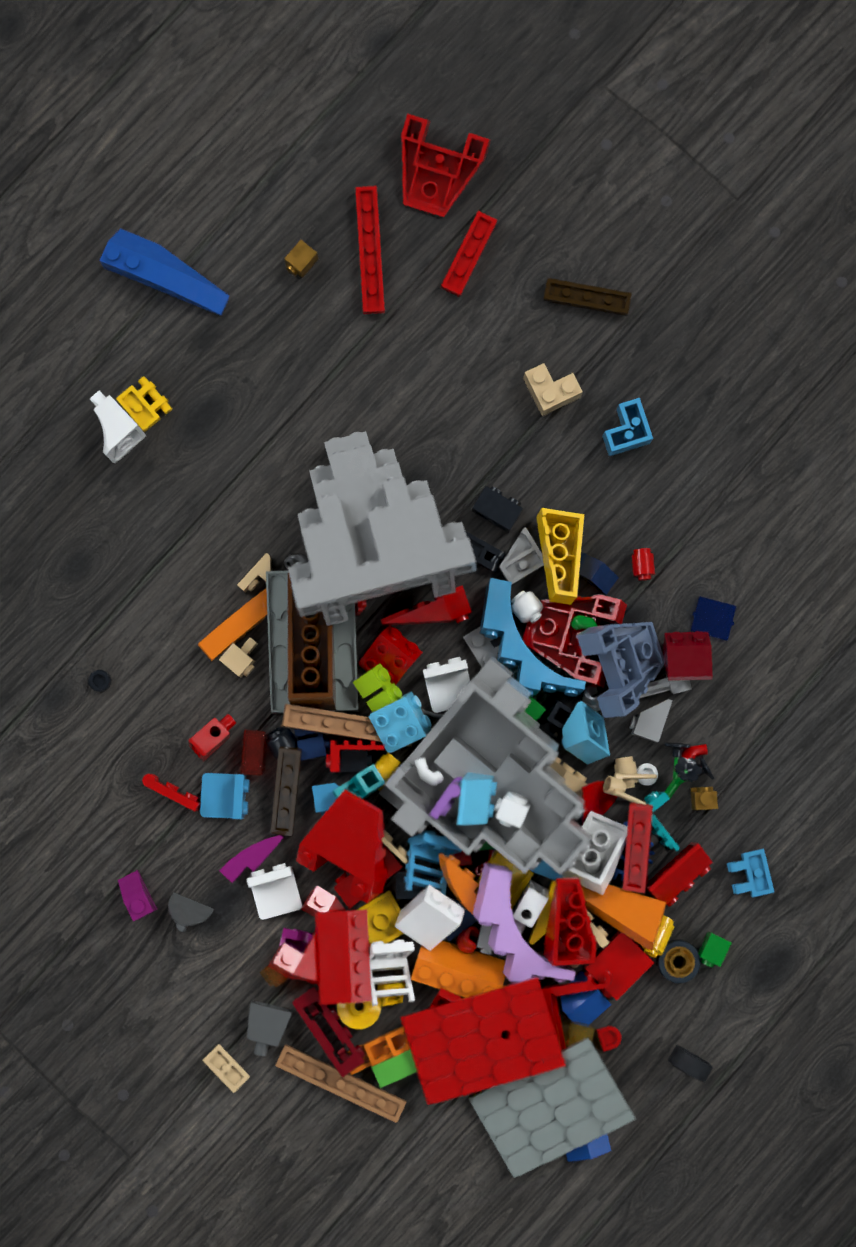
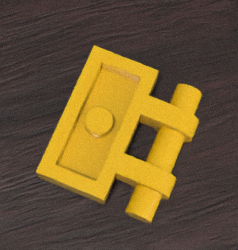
[116,376,172,432]

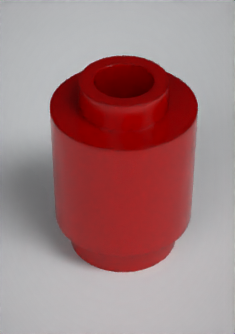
[632,548,655,581]

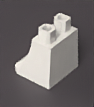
[90,391,146,463]

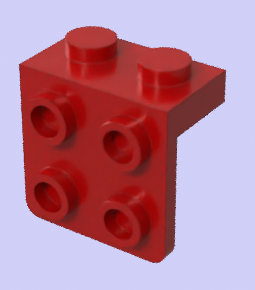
[359,625,423,686]

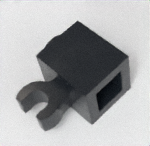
[340,750,372,781]

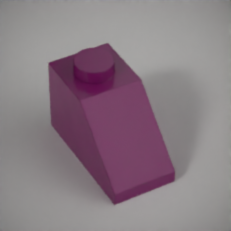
[118,870,157,921]

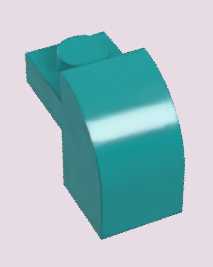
[332,764,385,800]

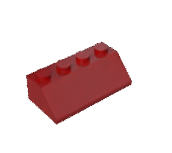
[315,910,372,1004]

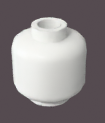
[511,591,543,624]

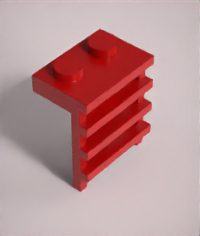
[326,740,385,772]

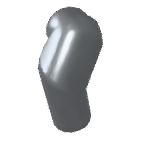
[284,554,309,568]

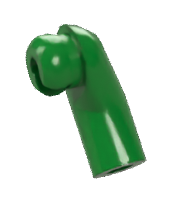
[571,615,597,630]

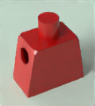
[188,714,237,762]

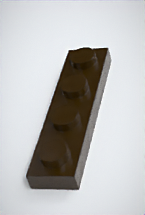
[543,278,632,316]
[270,746,302,836]

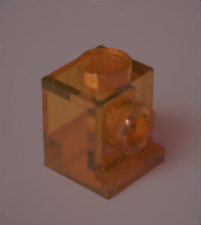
[260,965,288,988]

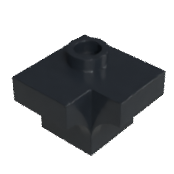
[538,700,573,739]

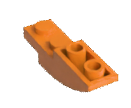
[438,853,479,916]

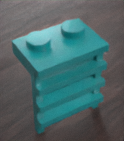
[644,791,680,851]

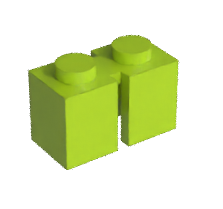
[352,664,402,712]

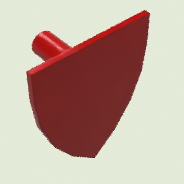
[582,781,618,826]

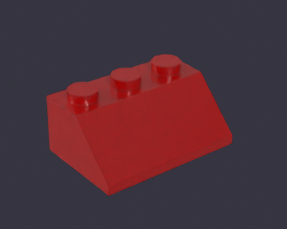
[646,842,713,907]

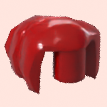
[457,927,480,954]

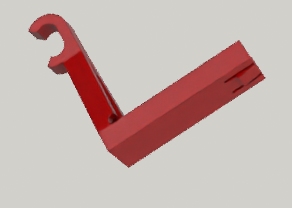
[542,971,613,1050]

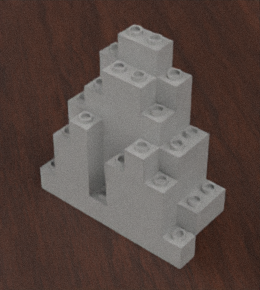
[288,431,476,626]
[379,657,591,874]

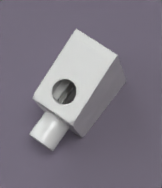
[512,879,549,934]

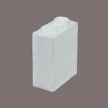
[394,885,465,951]

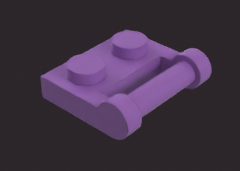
[429,776,463,820]

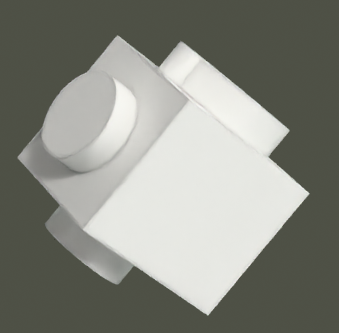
[494,791,531,829]

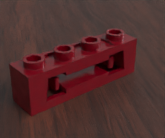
[292,987,366,1078]

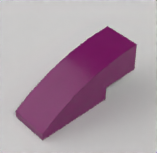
[219,835,285,883]

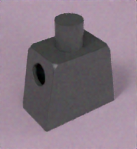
[247,1000,293,1057]

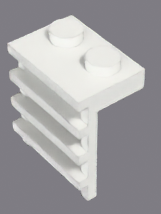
[369,940,415,1006]

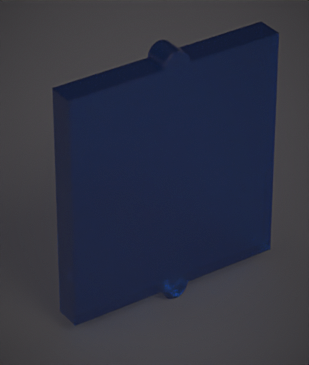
[690,596,736,641]

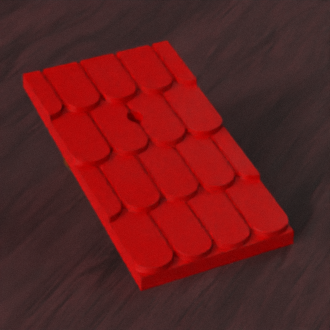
[400,977,566,1105]

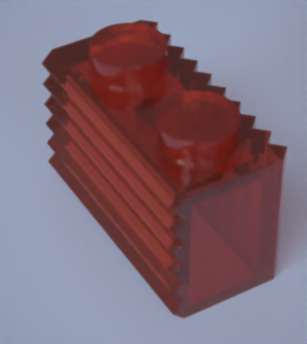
[241,730,268,776]

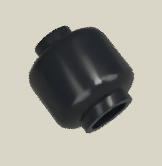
[266,726,298,759]

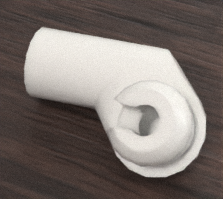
[414,757,443,786]

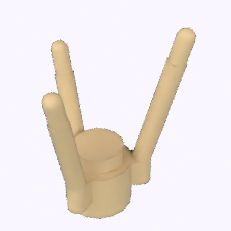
[603,772,657,804]

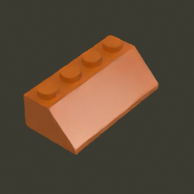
[411,940,506,997]

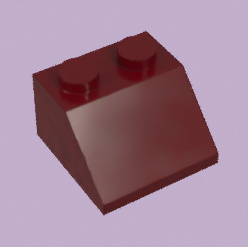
[663,631,713,681]

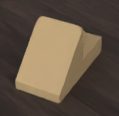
[237,553,272,593]

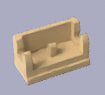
[202,1044,250,1093]

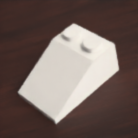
[562,811,628,895]

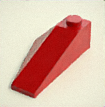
[381,585,472,626]

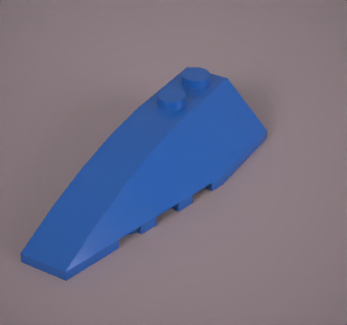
[100,229,230,316]

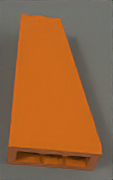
[582,885,666,950]

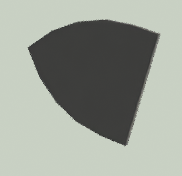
[168,893,214,932]

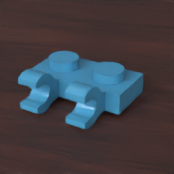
[726,849,774,897]

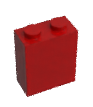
[583,931,654,1001]

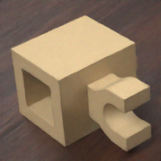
[219,637,258,678]

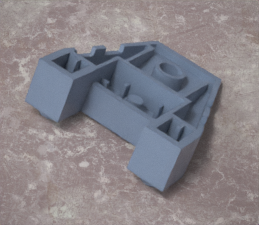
[577,622,665,718]

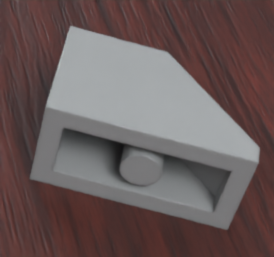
[629,699,672,743]

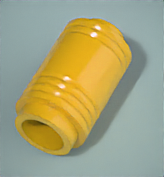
[374,752,401,791]
[642,915,674,958]

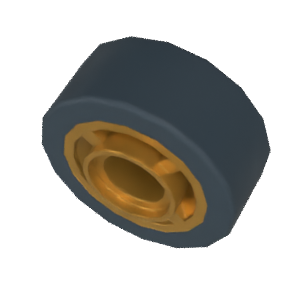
[657,940,700,983]

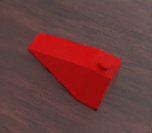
[544,877,596,966]

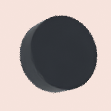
[88,670,111,692]

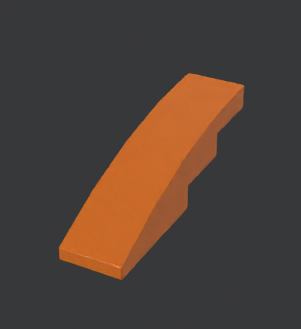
[198,588,267,661]
[346,1026,410,1075]

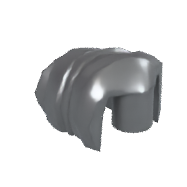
[582,685,601,712]

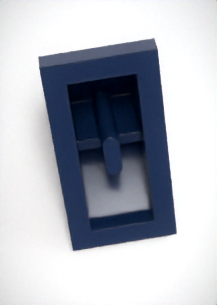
[579,553,619,595]

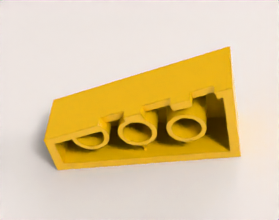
[536,508,584,605]

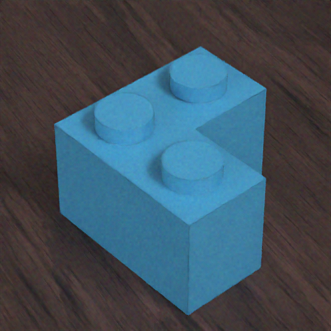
[602,398,653,456]

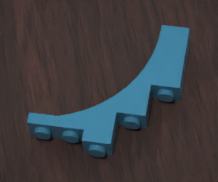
[479,578,586,697]

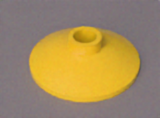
[337,997,381,1029]

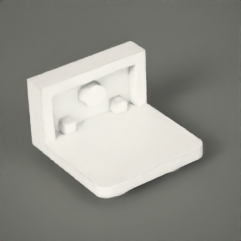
[423,657,470,713]
[247,863,302,920]

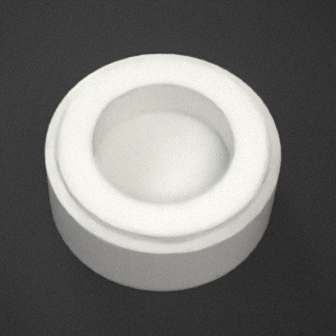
[637,763,658,785]

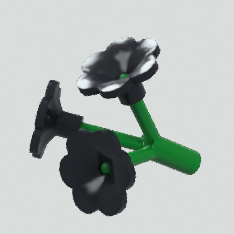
[665,742,715,799]

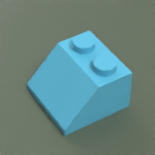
[562,701,610,765]
[457,772,497,825]

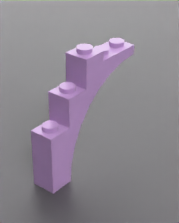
[473,863,576,983]

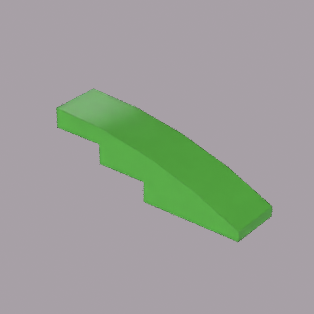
[372,1050,417,1088]

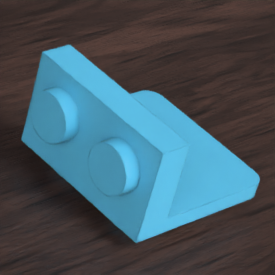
[369,691,432,753]

